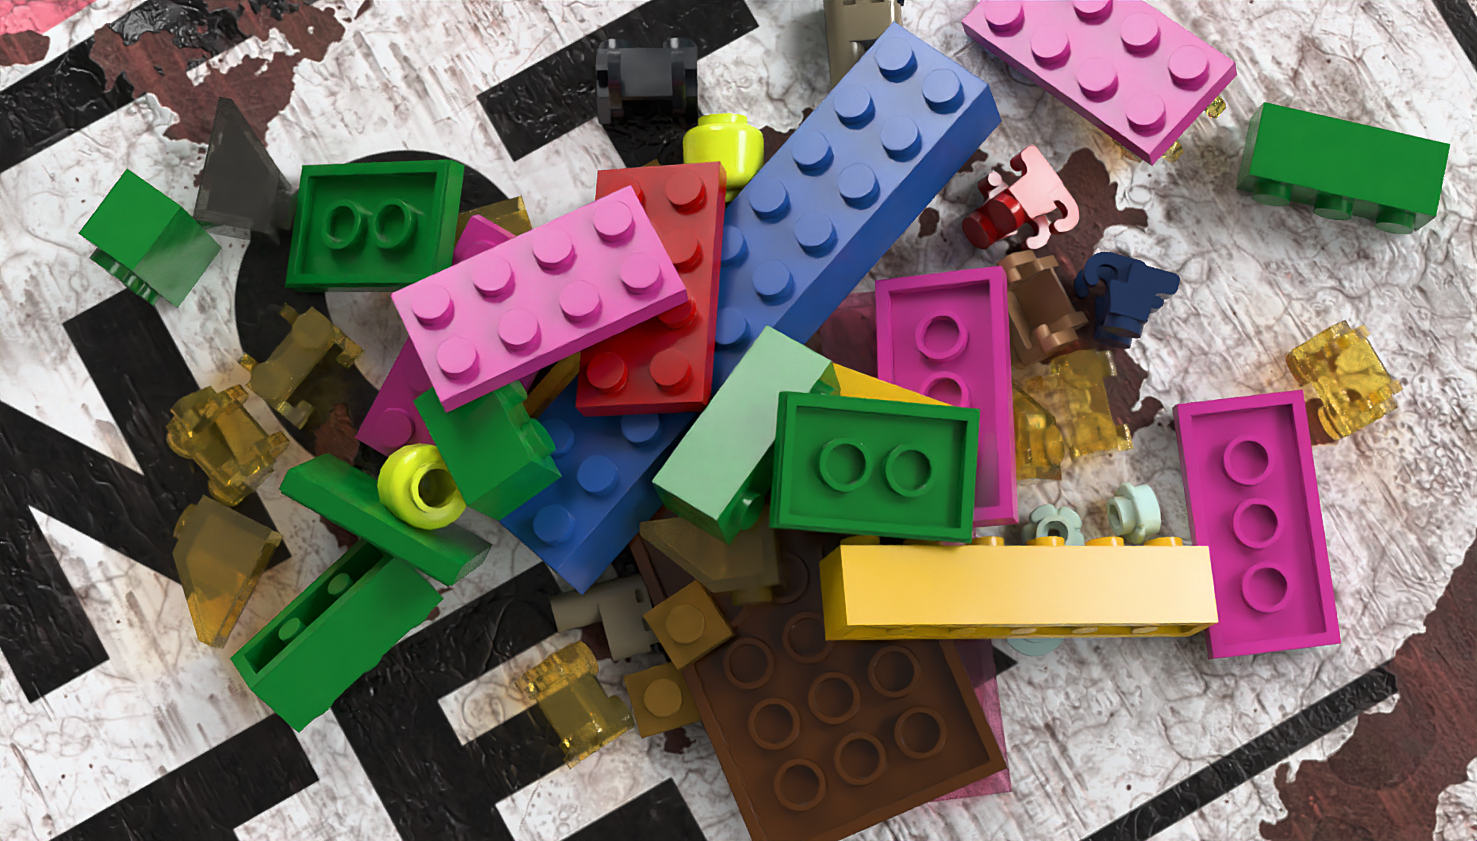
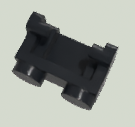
[596,38,698,124]

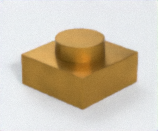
[643,579,736,671]
[623,661,702,739]

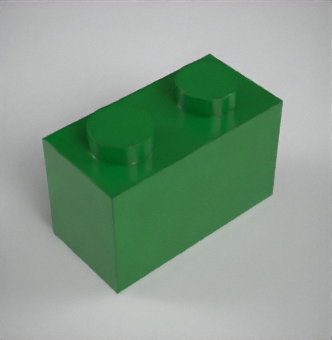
[413,379,562,521]

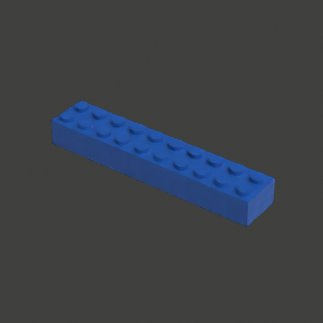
[496,21,1002,595]

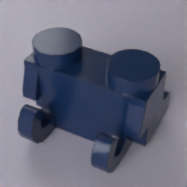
[1073,251,1180,349]

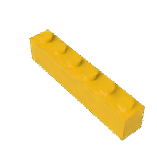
[819,536,1218,640]

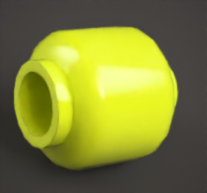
[683,113,764,209]
[377,443,467,530]

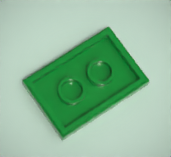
[285,160,465,292]
[769,391,980,544]
[279,453,493,587]

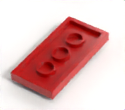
[576,161,727,417]

